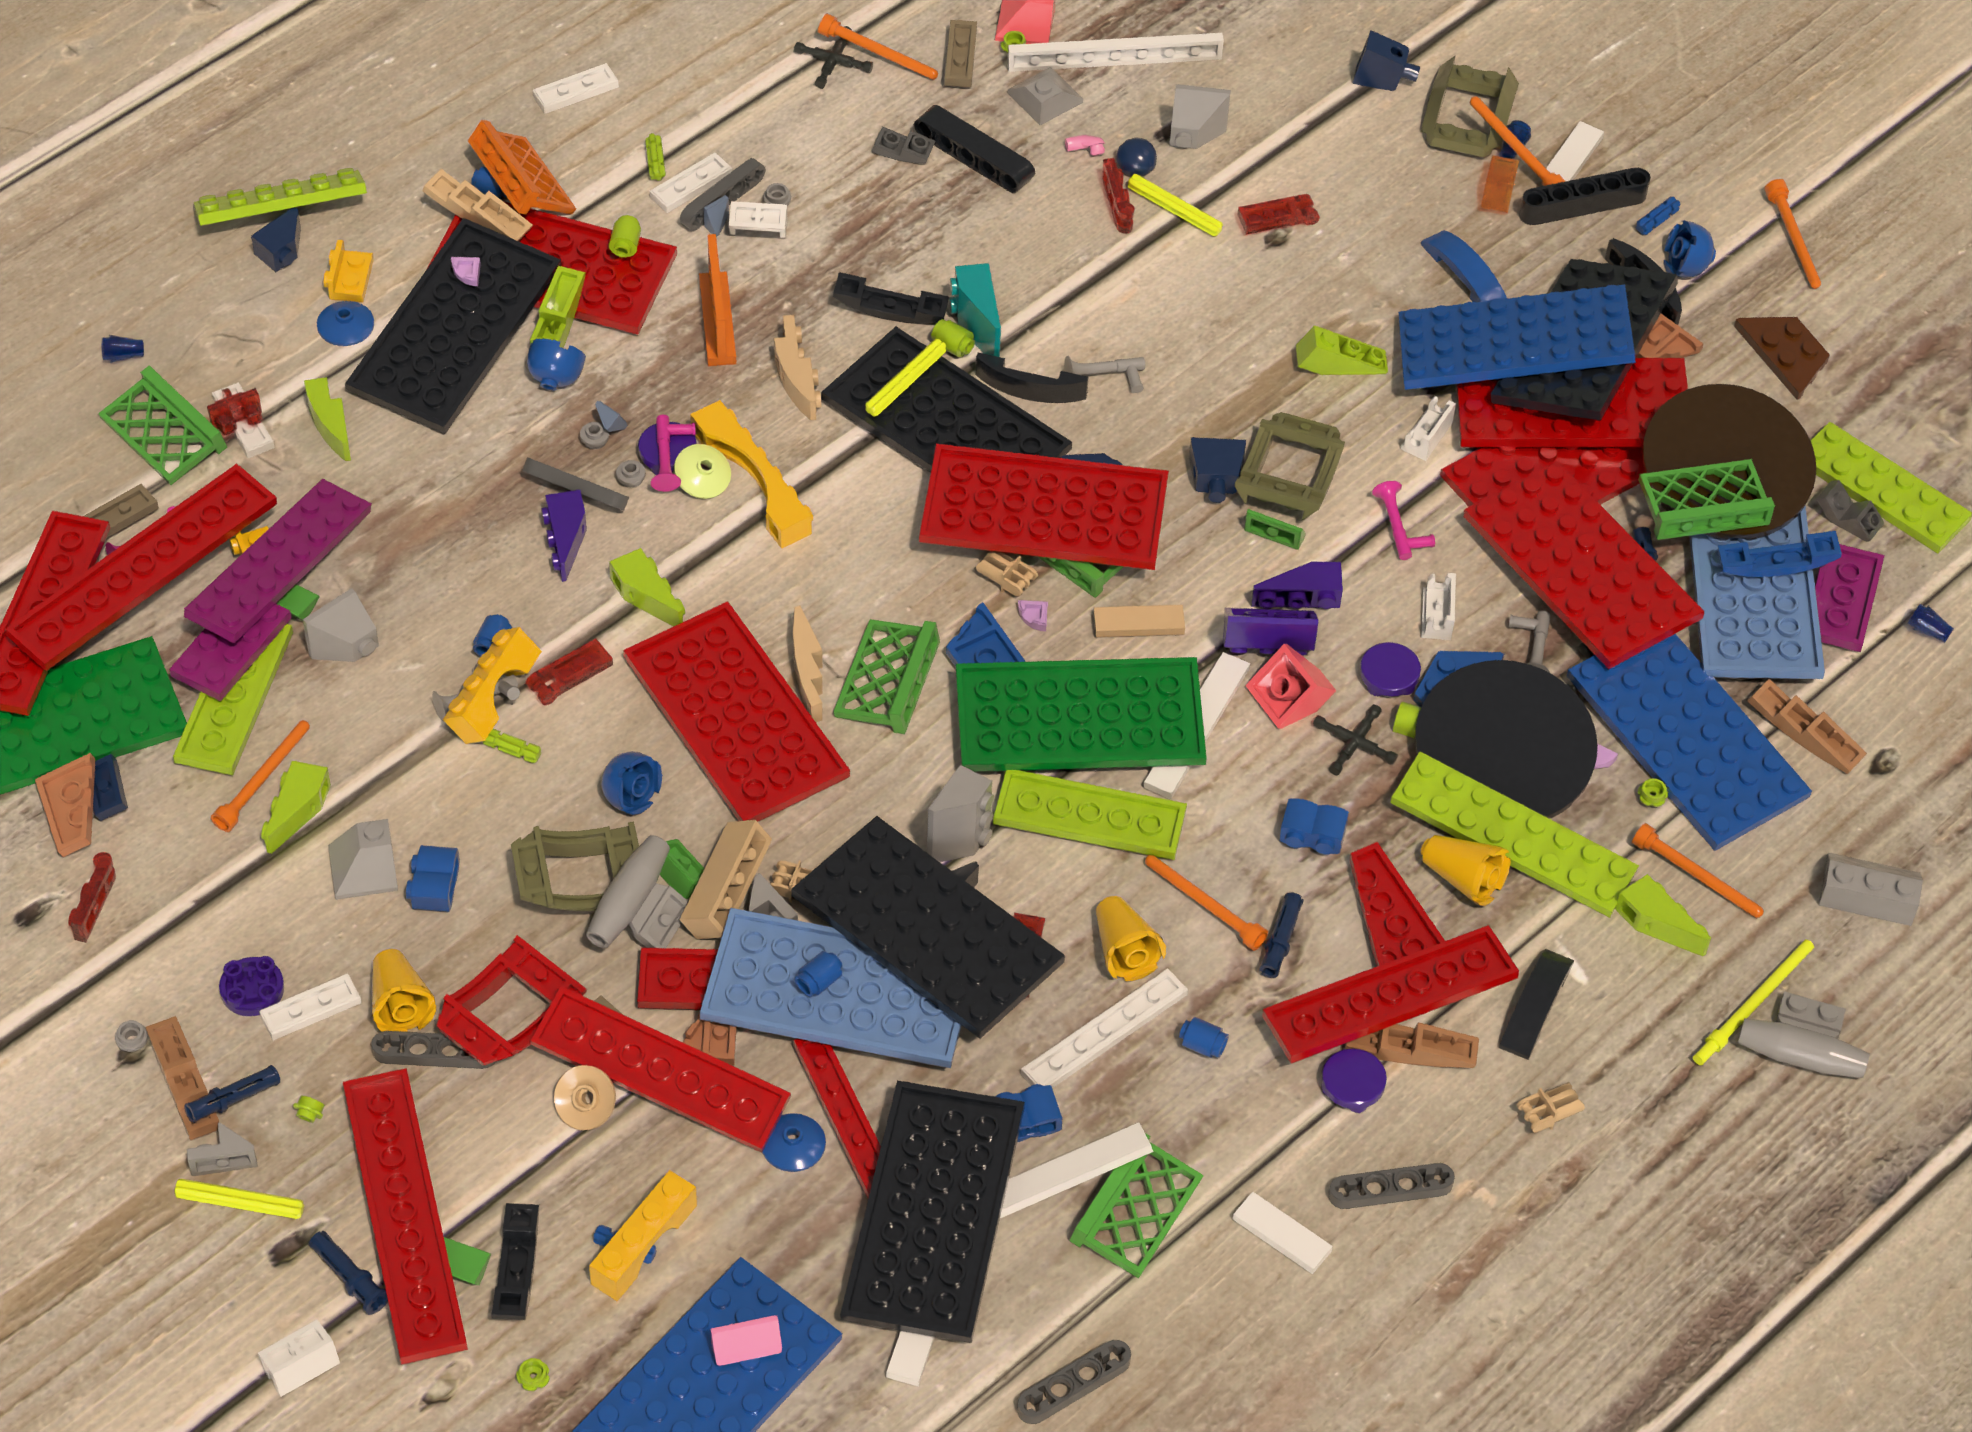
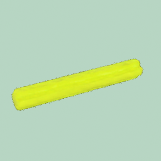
[1128,174,1223,237]
[865,339,946,417]
[175,1179,304,1219]

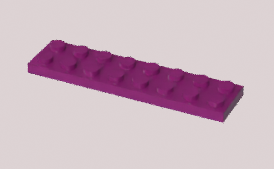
[184,478,372,643]

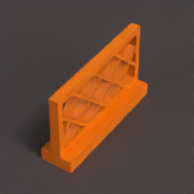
[468,120,577,215]
[699,234,736,366]

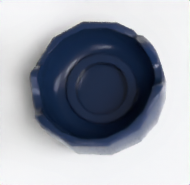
[1116,137,1157,177]

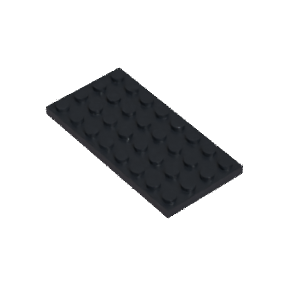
[345,218,562,434]
[1491,259,1678,421]
[821,326,1072,473]
[792,816,1065,1039]
[840,1080,1025,1343]

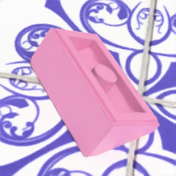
[711,1315,782,1366]

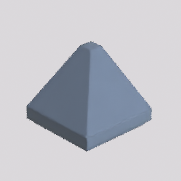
[704,195,729,237]
[595,401,628,432]

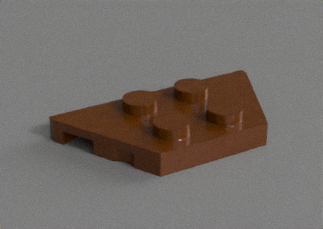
[1734,317,1830,400]

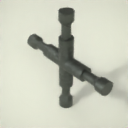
[794,26,873,89]
[1313,704,1398,776]

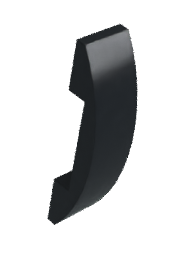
[1605,238,1682,325]
[833,272,949,324]
[975,352,1089,403]
[1499,949,1574,1060]
[491,1203,539,1320]

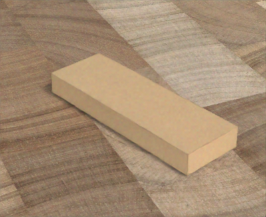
[1093,605,1185,637]

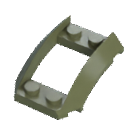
[1421,55,1519,157]
[1235,412,1345,520]
[511,821,639,911]

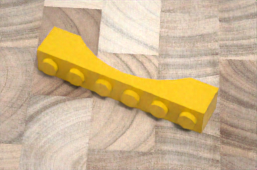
[690,400,813,549]

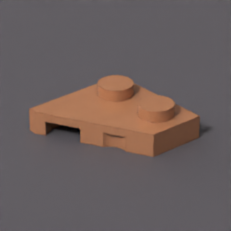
[1636,314,1703,358]
[683,1012,737,1065]

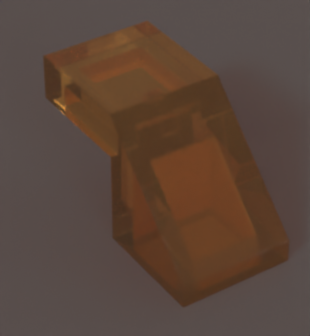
[1481,155,1519,213]

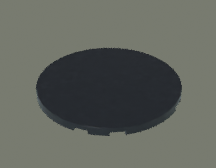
[1414,660,1598,818]

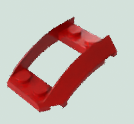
[437,935,587,1066]

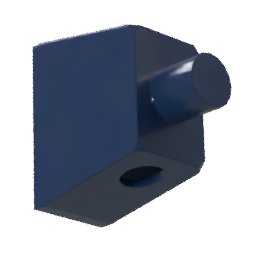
[1352,30,1420,91]
[1189,437,1246,503]

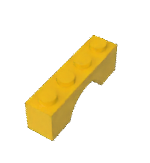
[443,627,542,744]
[589,1170,697,1301]

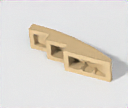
[422,169,533,241]
[793,605,823,722]

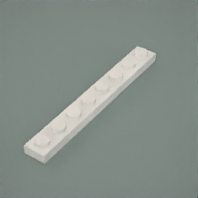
[1007,33,1224,72]

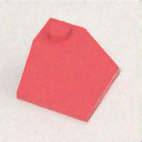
[995,0,1056,44]
[1245,644,1336,729]

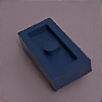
[93,754,128,821]

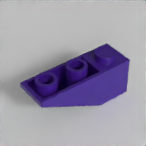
[541,490,587,582]
[1251,561,1343,609]

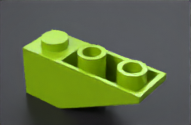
[1296,325,1388,375]
[609,548,685,627]
[261,761,331,854]
[1615,874,1711,956]

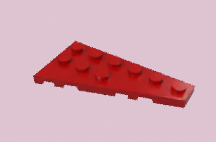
[1349,842,1445,967]

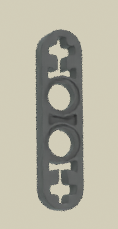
[680,158,766,231]
[522,457,629,511]
[371,1031,495,1069]
[1329,1163,1455,1209]
[1017,1340,1131,1424]

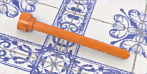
[818,13,938,80]
[1470,96,1565,186]
[1764,179,1821,289]
[211,720,310,832]
[1632,823,1764,918]
[1145,855,1268,951]

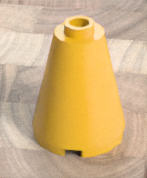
[1421,835,1511,906]
[1096,896,1166,981]
[372,949,436,1032]

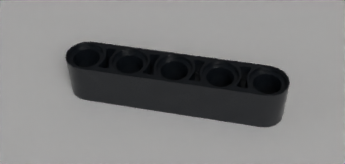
[913,105,1035,193]
[1519,167,1651,225]

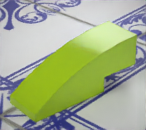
[530,266,585,348]
[304,377,351,461]

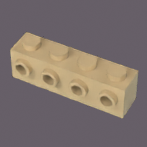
[679,820,772,939]

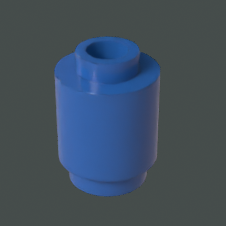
[471,166,507,199]
[473,614,512,657]
[795,951,843,997]
[1179,1017,1229,1058]

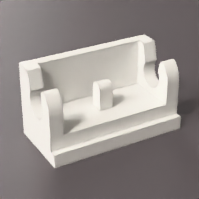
[729,201,788,238]
[1401,396,1456,461]
[1421,573,1456,640]
[258,1320,340,1397]

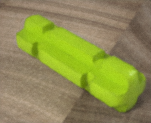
[645,133,666,181]
[483,729,541,763]

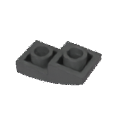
[872,126,935,163]

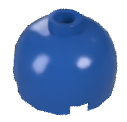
[1664,220,1716,278]
[527,339,586,391]
[601,751,663,815]

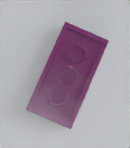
[1815,544,1885,652]
[169,604,292,701]

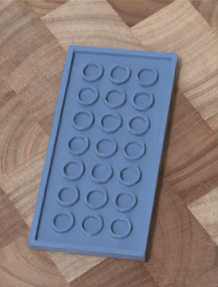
[1689,506,1825,679]
[700,908,962,1068]

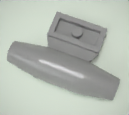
[586,835,688,948]
[1738,992,1870,1078]

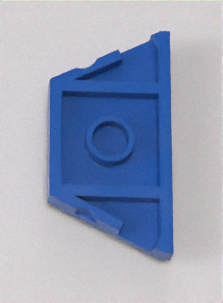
[946,602,1026,667]
[1413,651,1504,707]

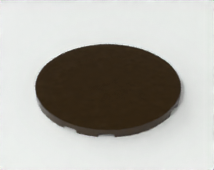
[1641,384,1816,540]

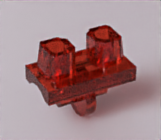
[206,388,263,436]

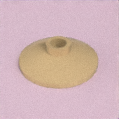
[554,1065,616,1130]

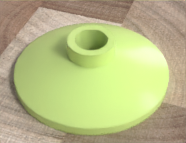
[674,444,731,499]

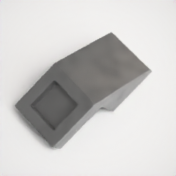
[1816,480,1884,542]

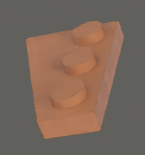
[35,753,95,857]

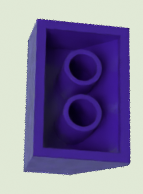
[1223,607,1319,655]

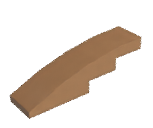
[1747,679,1867,774]
[145,1016,220,1141]
[1343,1022,1479,1068]

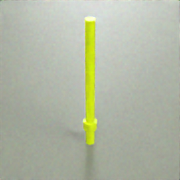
[1693,939,1814,1065]

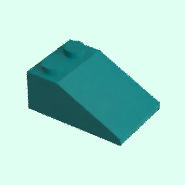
[949,263,1001,357]

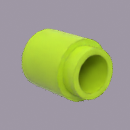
[609,215,641,258]
[931,319,975,357]

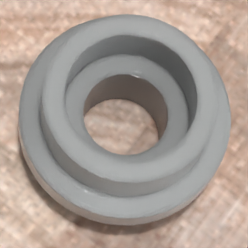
[764,183,791,206]
[580,422,609,449]
[616,460,646,488]
[115,1020,148,1052]

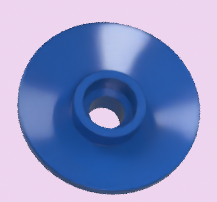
[317,301,374,346]
[762,1113,826,1172]

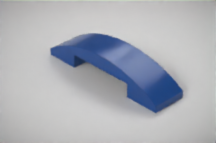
[1421,230,1508,302]
[1718,531,1842,577]

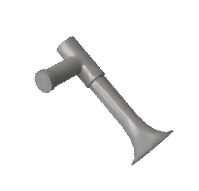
[1064,356,1145,393]
[1509,611,1550,673]
[432,675,520,721]

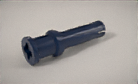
[309,1231,388,1315]

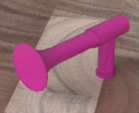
[650,414,696,492]
[1372,481,1435,560]

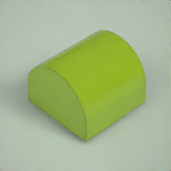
[1392,702,1421,738]

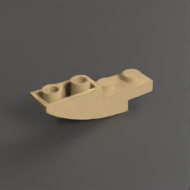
[774,315,821,420]

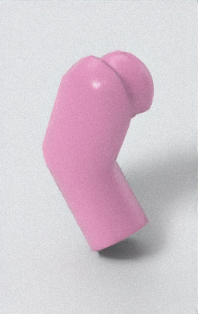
[1065,135,1105,156]

